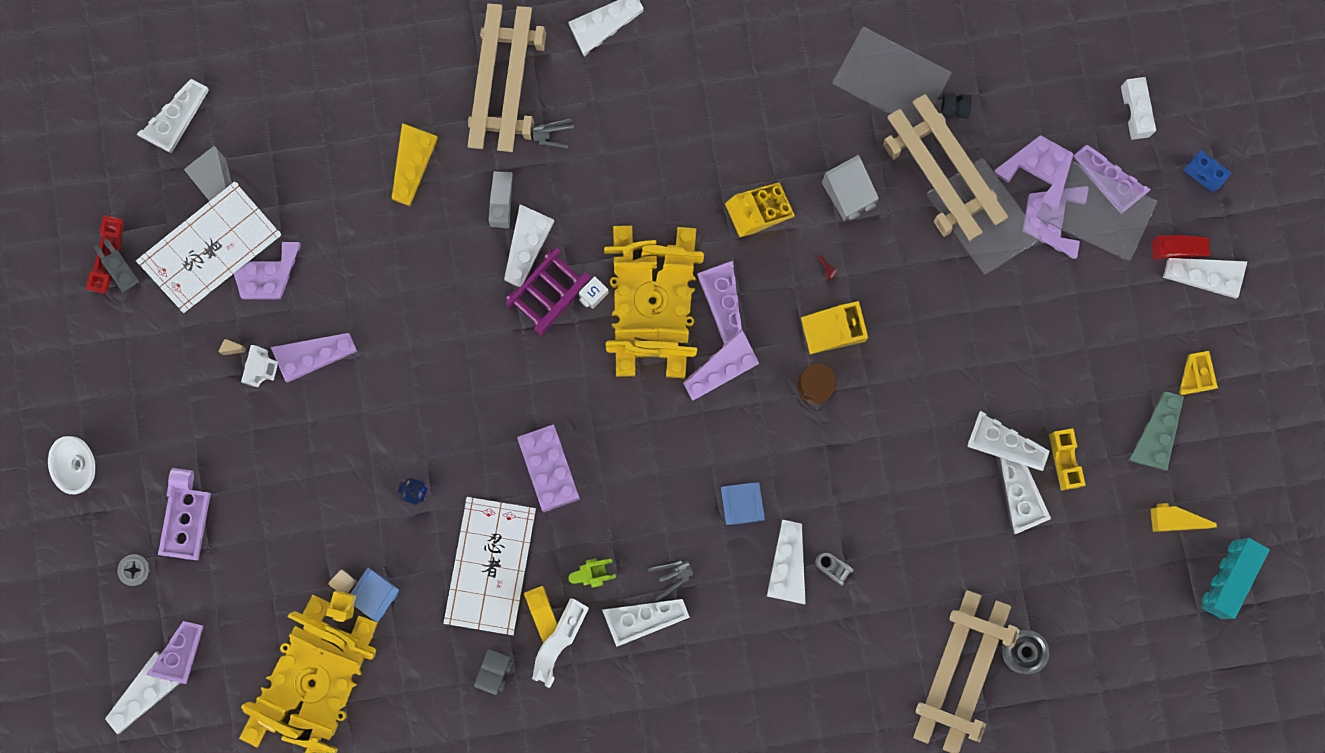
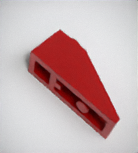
[1151,235,1210,259]

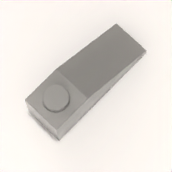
[489,171,513,228]

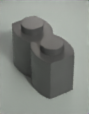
[474,649,513,695]

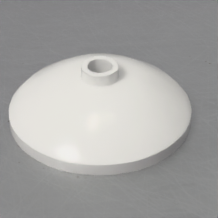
[48,436,95,494]

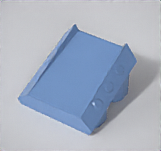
[721,483,765,525]
[350,568,399,622]

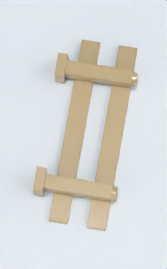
[468,3,546,152]
[883,94,1008,241]
[913,590,1020,753]

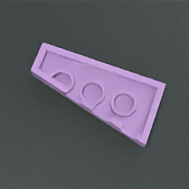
[697,261,742,344]
[683,330,759,400]

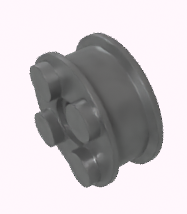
[1002,630,1049,674]

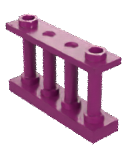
[506,248,591,336]

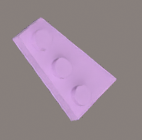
[146,621,203,684]

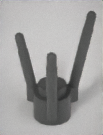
[533,119,574,148]
[648,560,693,602]

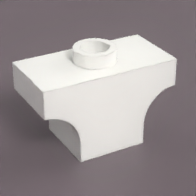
[241,345,278,387]

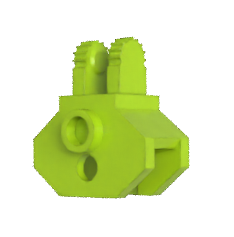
[568,558,616,588]

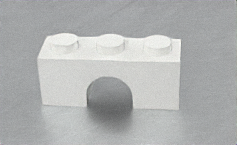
[1121,77,1156,140]

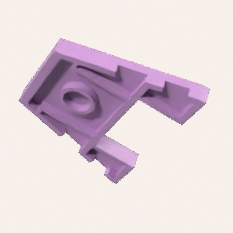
[994,135,1073,210]
[1022,187,1088,259]
[234,242,301,299]

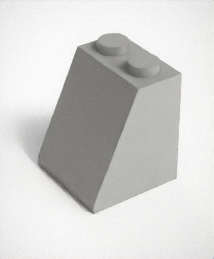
[184,146,232,201]
[822,155,879,221]

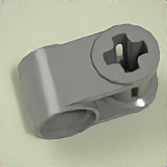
[815,553,854,586]

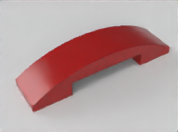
[86,215,123,294]

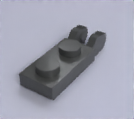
[93,238,139,293]

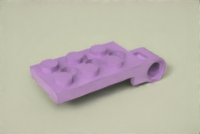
[158,468,211,561]

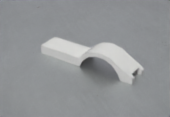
[532,598,589,688]

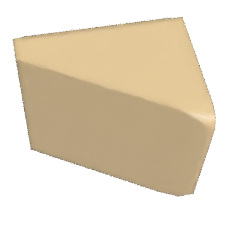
[219,339,246,355]
[328,569,358,593]

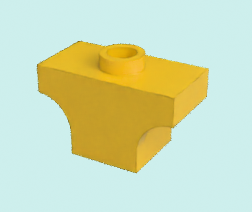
[326,590,357,622]

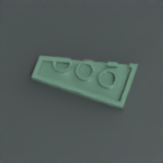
[1128,391,1184,471]

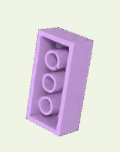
[517,425,580,512]

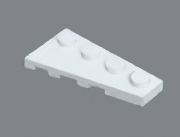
[568,0,643,56]
[137,79,209,153]
[504,205,554,287]
[1163,258,1247,299]
[968,411,1049,471]
[1000,457,1051,534]
[767,520,805,604]
[603,599,690,647]
[105,651,180,734]

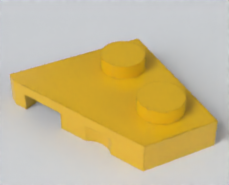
[1179,351,1218,395]

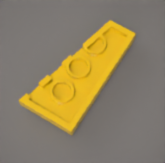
[392,123,438,206]

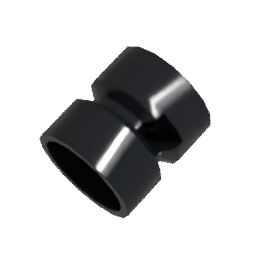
[941,92,972,119]

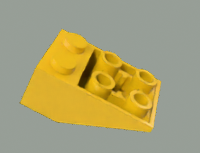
[725,182,795,237]
[801,301,868,354]

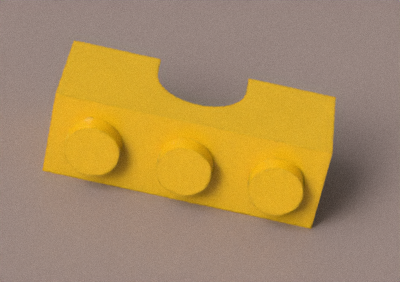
[1049,428,1086,491]

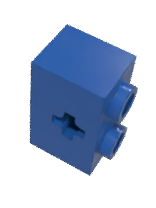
[1183,150,1231,193]

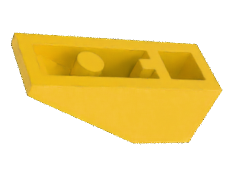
[1151,503,1217,532]
[524,586,558,643]

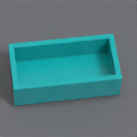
[1201,538,1270,619]

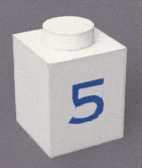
[579,277,609,309]

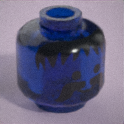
[397,477,428,505]

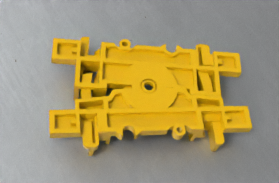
[604,226,704,379]
[239,595,378,753]

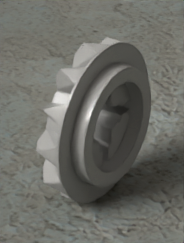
[117,554,150,586]

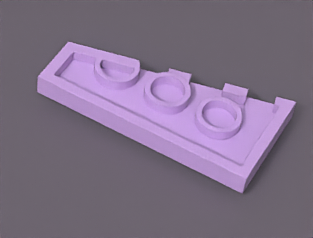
[1072,145,1151,214]
[271,333,357,383]

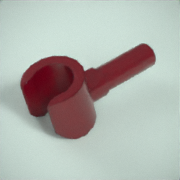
[817,255,836,280]

